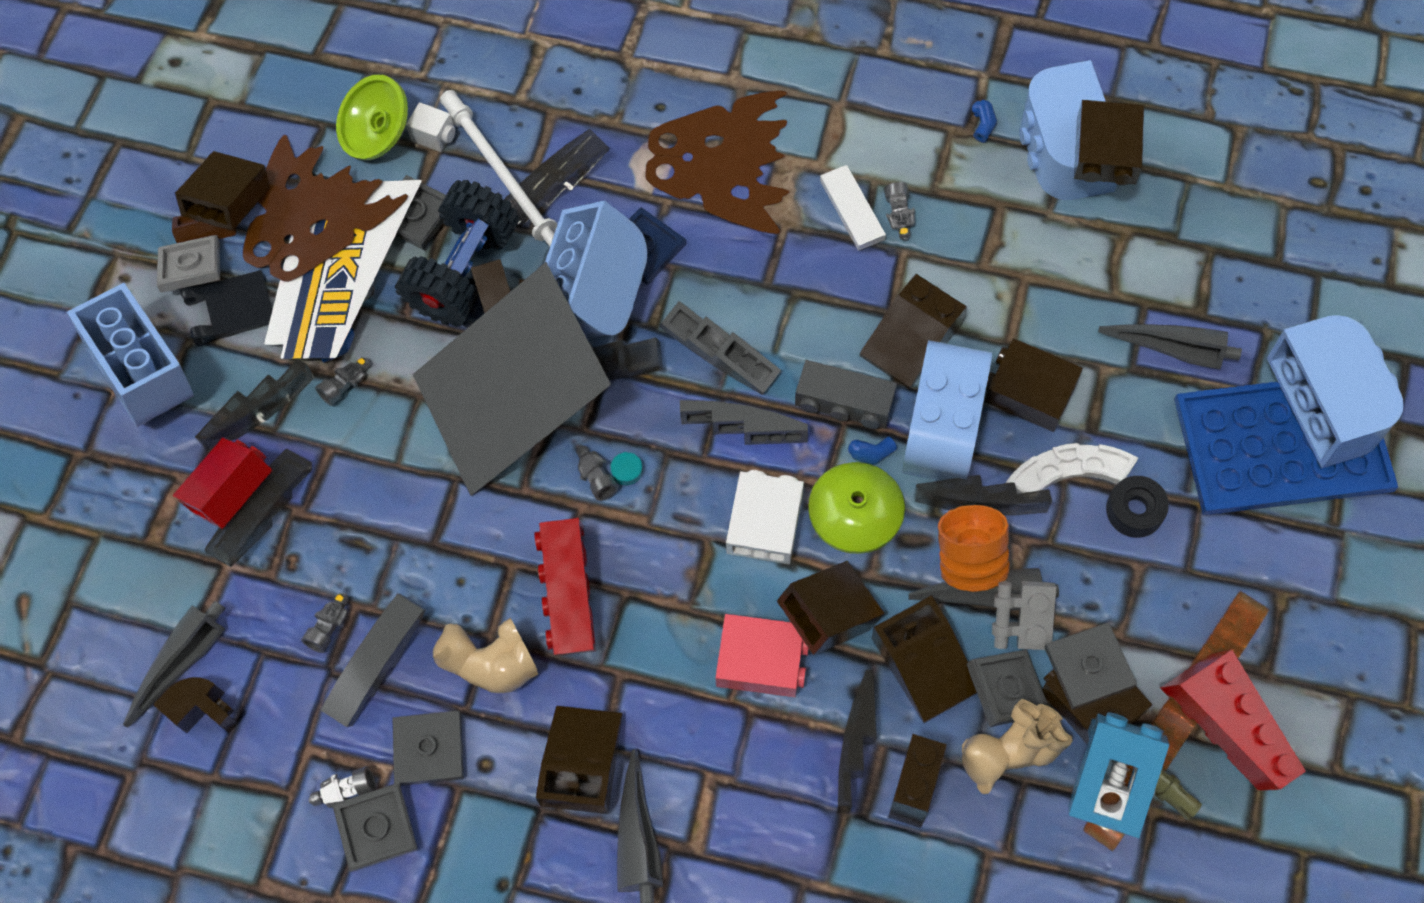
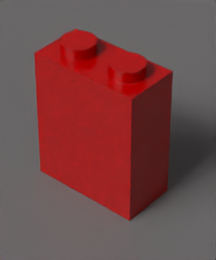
[172,437,272,529]

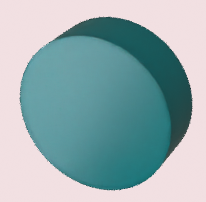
[610,452,643,486]

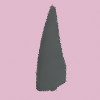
[1098,324,1242,369]
[908,568,1059,611]
[123,601,226,728]
[617,749,663,903]

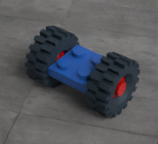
[395,180,520,326]

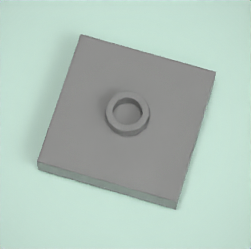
[157,235,220,293]

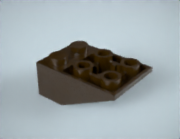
[871,595,977,723]
[536,706,623,814]

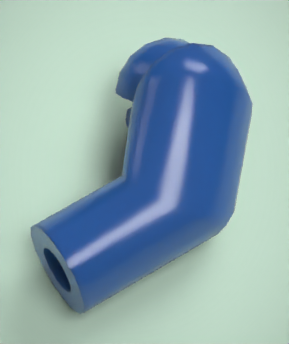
[972,99,997,143]

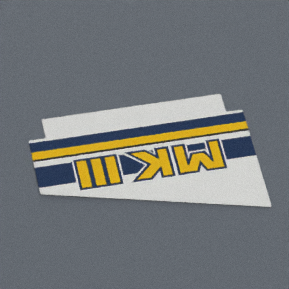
[264,180,422,359]

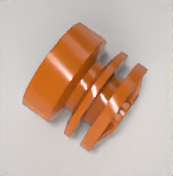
[938,505,1010,592]

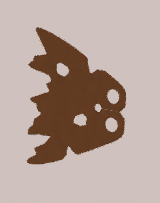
[645,91,789,234]
[243,135,408,281]

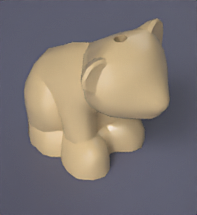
[433,618,538,693]
[962,699,1073,794]

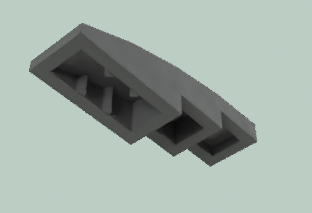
[659,301,781,395]
[680,400,808,445]
[320,593,426,727]

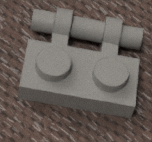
[992,581,1057,650]

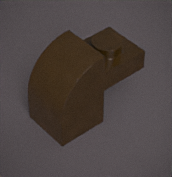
[153,677,238,733]

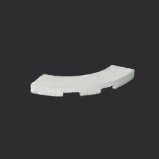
[1005,443,1138,502]

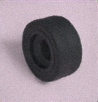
[1106,476,1169,538]

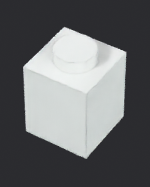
[406,102,455,153]

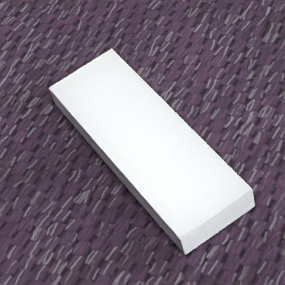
[820,165,886,251]

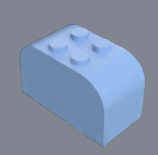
[1019,60,1117,200]
[545,201,647,339]
[67,283,194,427]
[1267,315,1403,468]
[902,340,992,486]

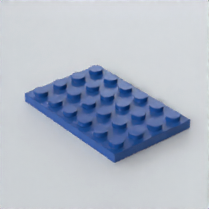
[1174,382,1398,515]

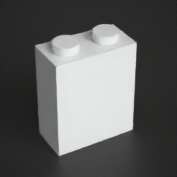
[726,470,804,565]

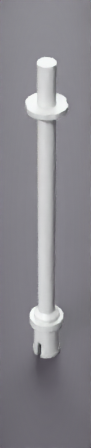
[440,90,557,247]

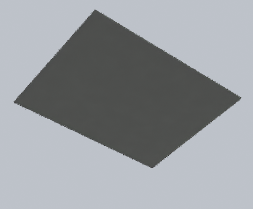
[412,262,611,496]

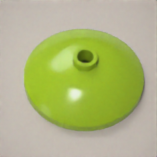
[336,74,408,161]
[808,462,905,554]

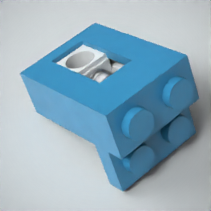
[1068,713,1170,838]

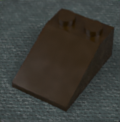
[859,274,967,390]

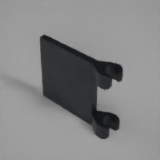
[180,270,272,346]

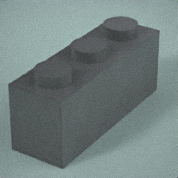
[795,360,897,429]

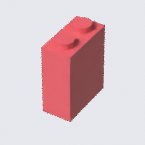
[715,614,809,698]

